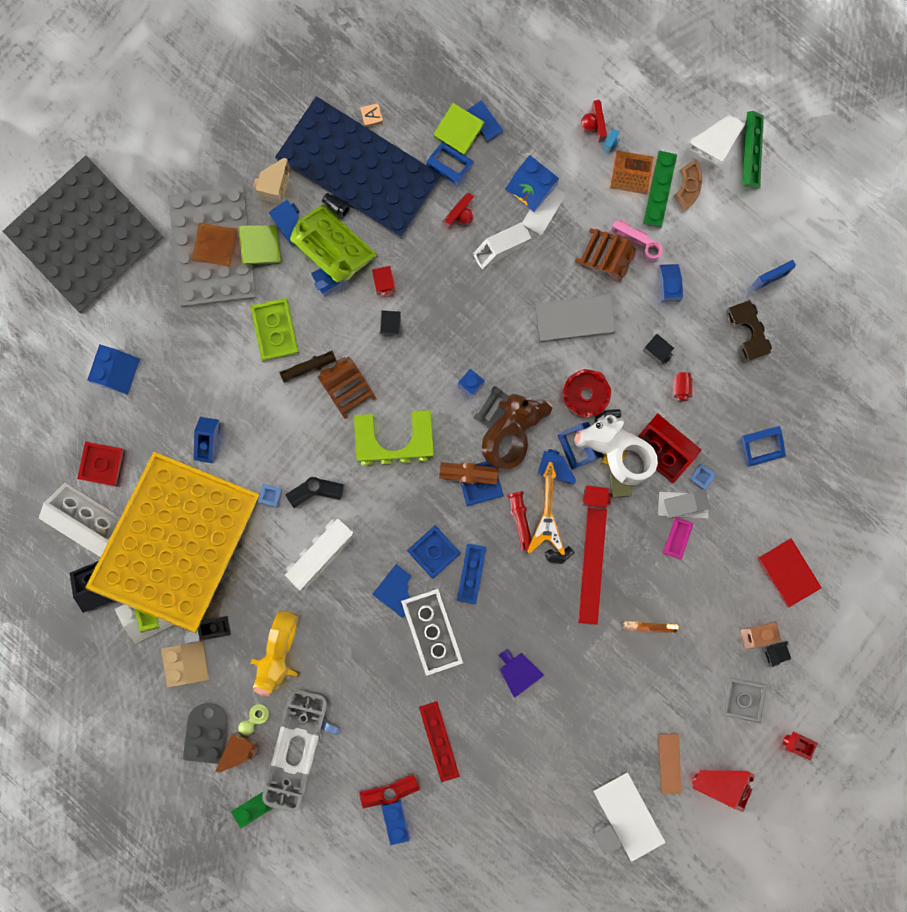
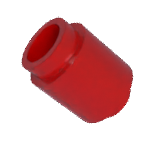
[674,372,693,401]

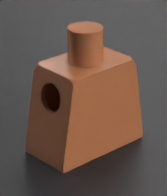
[740,621,782,649]

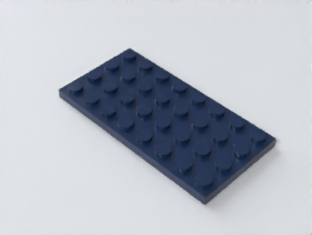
[275,96,442,238]

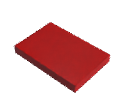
[758,538,822,608]

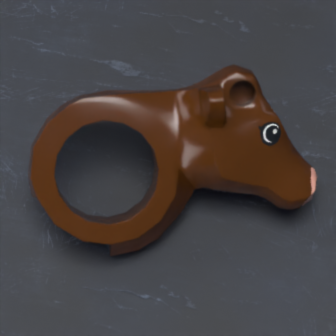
[482,394,552,469]

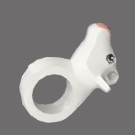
[574,414,658,485]

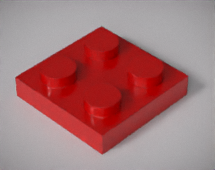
[77,442,124,487]

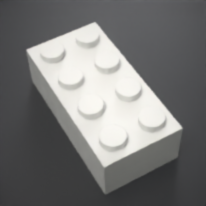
[401,588,463,676]

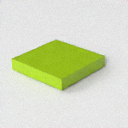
[433,103,485,155]
[238,225,281,265]

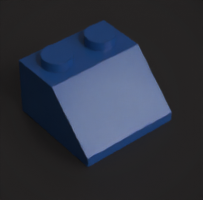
[87,344,140,395]

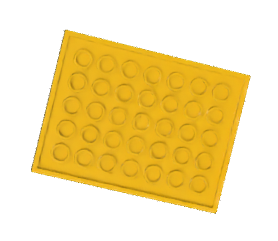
[86,451,260,634]

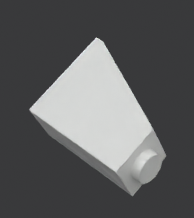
[687,115,745,167]
[473,222,531,270]

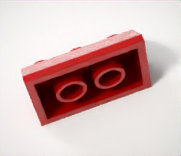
[638,413,702,483]

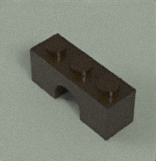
[726,300,772,363]

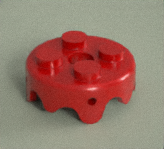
[563,369,611,418]

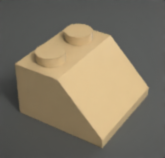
[254,158,291,205]
[161,641,209,687]

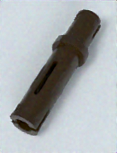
[279,350,337,383]

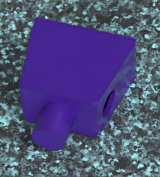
[499,649,544,698]

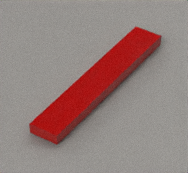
[578,508,607,625]

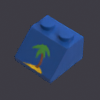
[505,155,559,212]

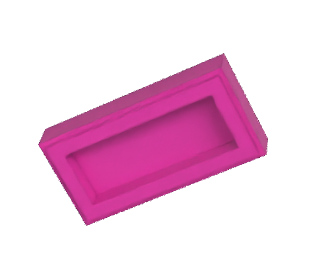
[663,517,694,560]

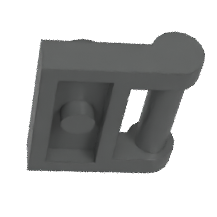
[473,386,509,428]

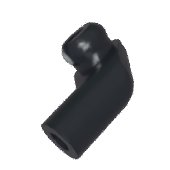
[594,409,622,422]
[545,546,575,564]

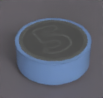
[321,720,341,735]

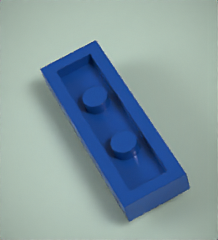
[457,543,486,604]

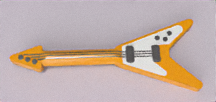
[527,462,565,555]

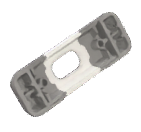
[262,690,327,812]

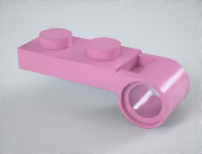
[611,220,662,262]

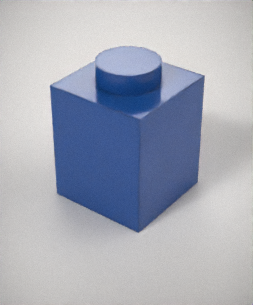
[458,368,485,398]

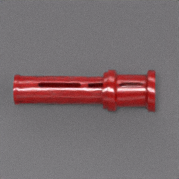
[507,491,532,550]

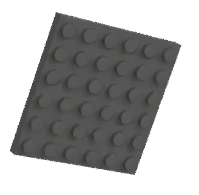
[2,155,163,313]

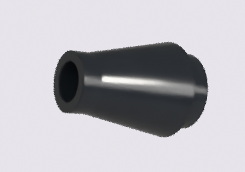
[322,193,350,218]

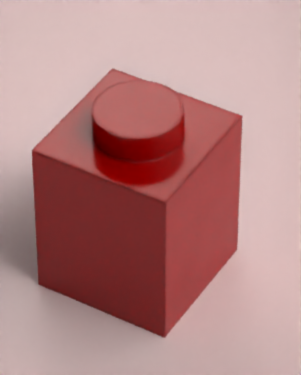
[372,266,396,297]
[582,485,612,509]

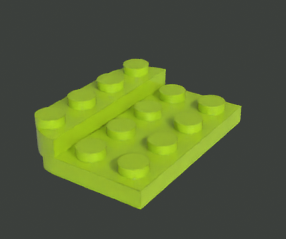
[290,204,377,282]

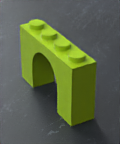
[354,410,434,466]

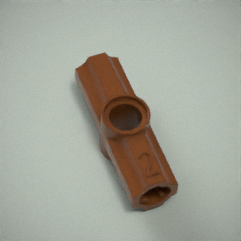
[439,462,498,485]

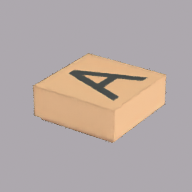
[360,103,383,127]

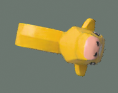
[251,610,298,697]

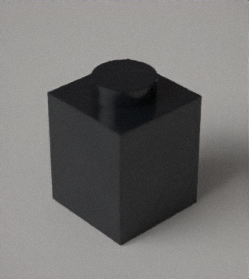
[643,334,674,365]

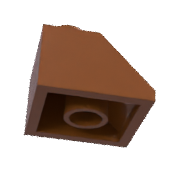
[216,732,259,773]

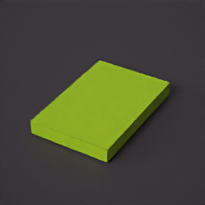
[250,298,299,362]

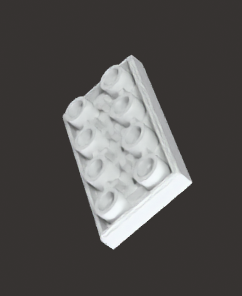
[593,772,666,862]

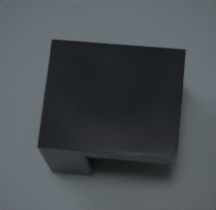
[380,310,401,336]
[763,641,791,667]

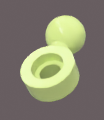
[238,704,269,736]

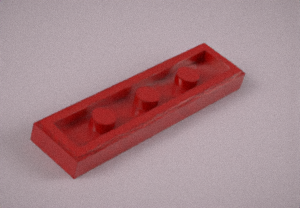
[419,701,460,782]

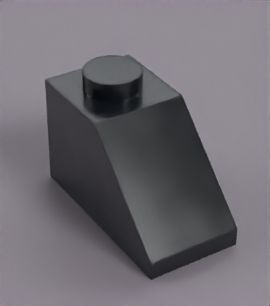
[183,616,230,644]

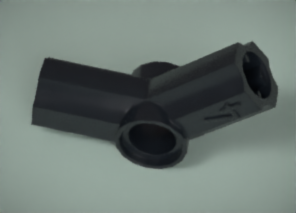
[285,477,344,509]

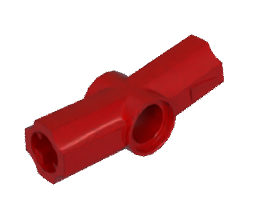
[359,774,420,809]

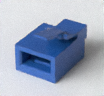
[311,268,349,296]

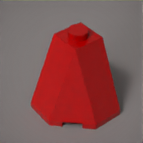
[692,770,755,812]

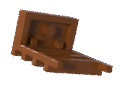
[575,228,636,283]
[318,357,377,419]

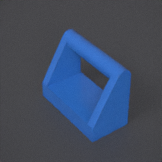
[426,142,474,187]
[557,422,604,470]
[740,426,786,467]

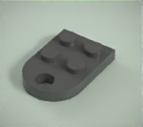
[183,703,227,764]

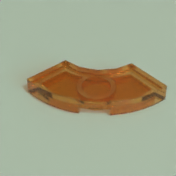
[623,621,678,633]

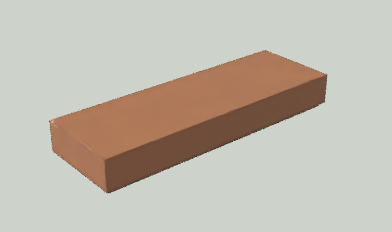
[659,734,681,794]

